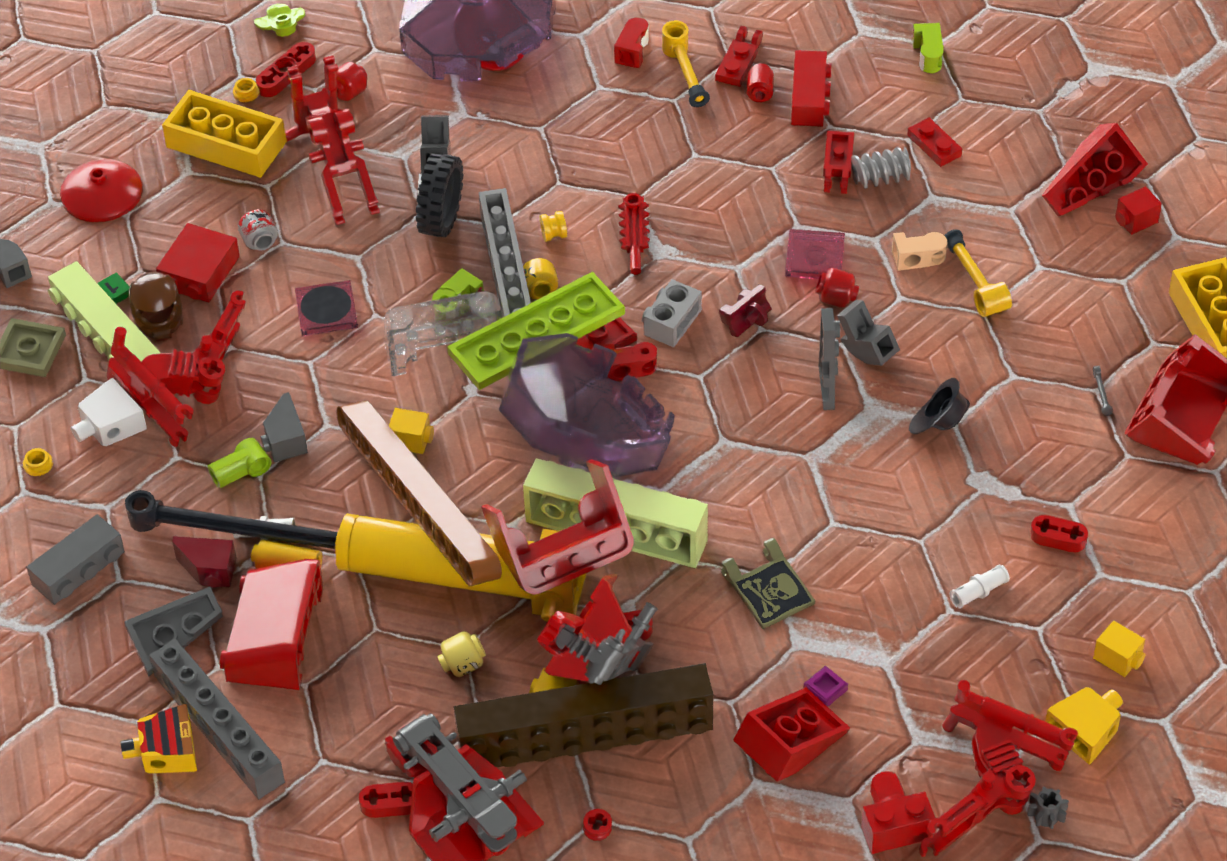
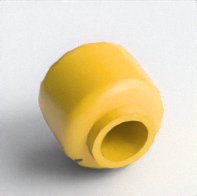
[523,258,558,300]

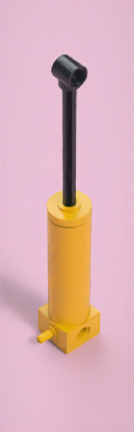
[125,490,587,621]

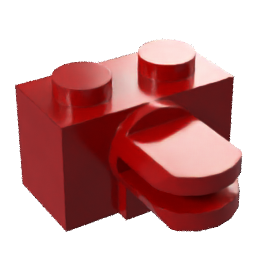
[861,771,936,854]

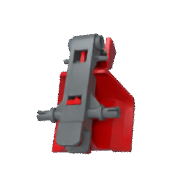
[537,573,658,685]
[385,713,544,861]

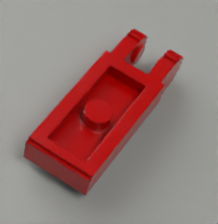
[715,26,763,87]
[823,131,854,194]

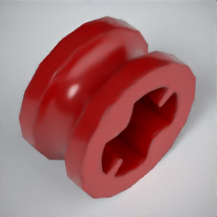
[583,809,612,841]

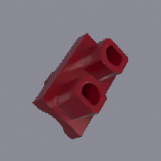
[719,285,772,337]

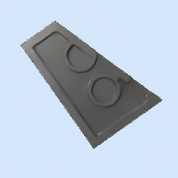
[818,308,840,410]
[124,587,223,677]

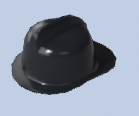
[909,378,970,434]

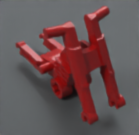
[285,55,380,225]
[106,290,246,447]
[919,680,1078,857]

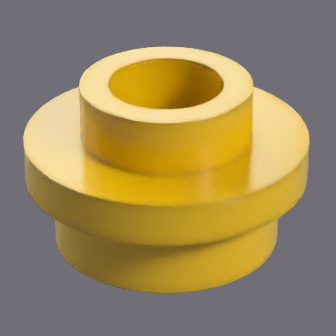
[233,78,260,102]
[23,448,53,476]

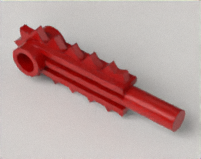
[618,193,650,275]

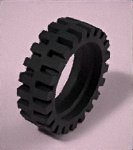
[416,153,464,237]

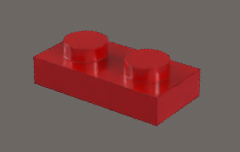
[907,117,963,167]

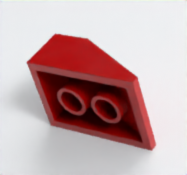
[733,687,850,782]

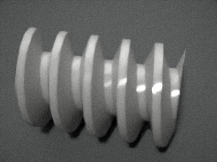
[851,147,911,189]

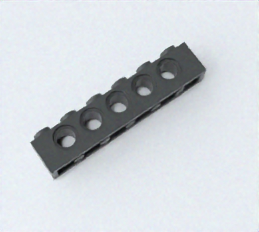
[149,639,285,800]

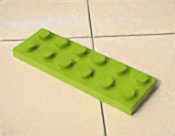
[447,272,625,390]

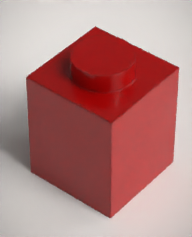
[1115,186,1162,235]

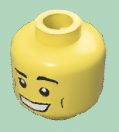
[437,631,486,677]

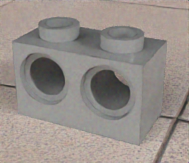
[642,279,702,348]

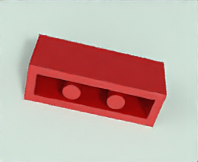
[791,50,832,127]

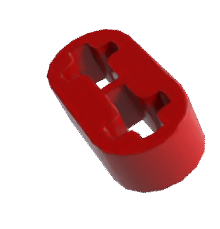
[1030,515,1088,553]
[359,782,413,818]

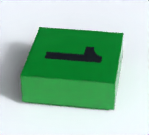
[97,272,130,304]

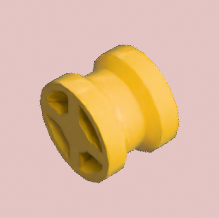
[539,211,567,242]

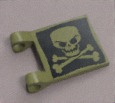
[721,538,815,629]

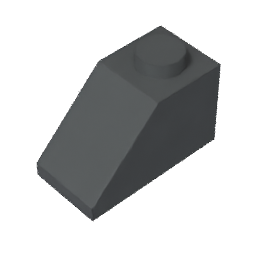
[260,392,308,462]

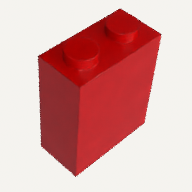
[156,223,240,303]

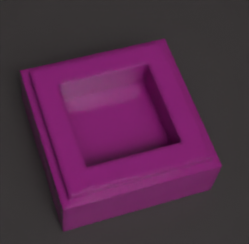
[803,665,848,707]

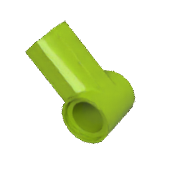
[207,438,272,488]

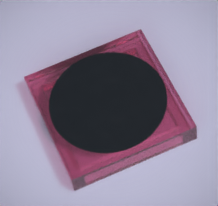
[295,280,358,336]

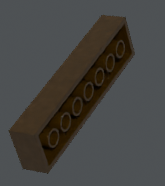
[453,663,714,767]

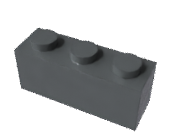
[26,514,125,605]

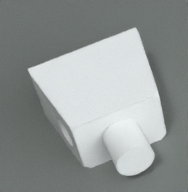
[71,378,147,446]

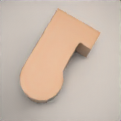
[892,232,947,271]

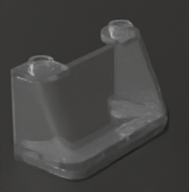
[384,291,502,376]

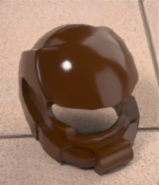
[129,272,183,341]

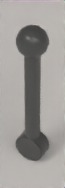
[1093,366,1113,416]

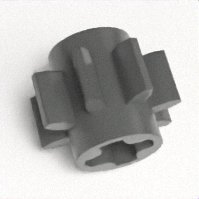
[1027,787,1069,829]

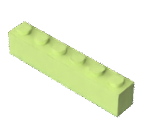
[48,261,160,362]

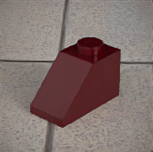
[172,536,237,588]

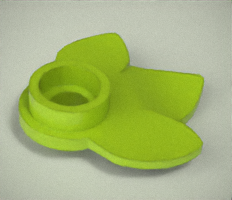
[254,4,305,37]

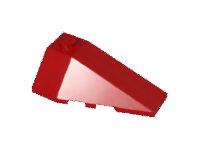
[1042,123,1148,216]

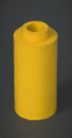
[251,539,322,569]

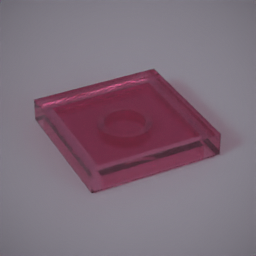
[785,229,845,279]

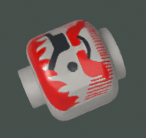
[238,209,278,251]

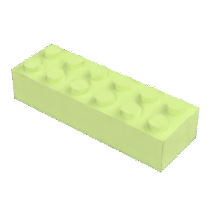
[523,458,708,568]

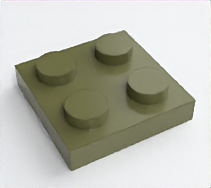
[0,318,66,377]

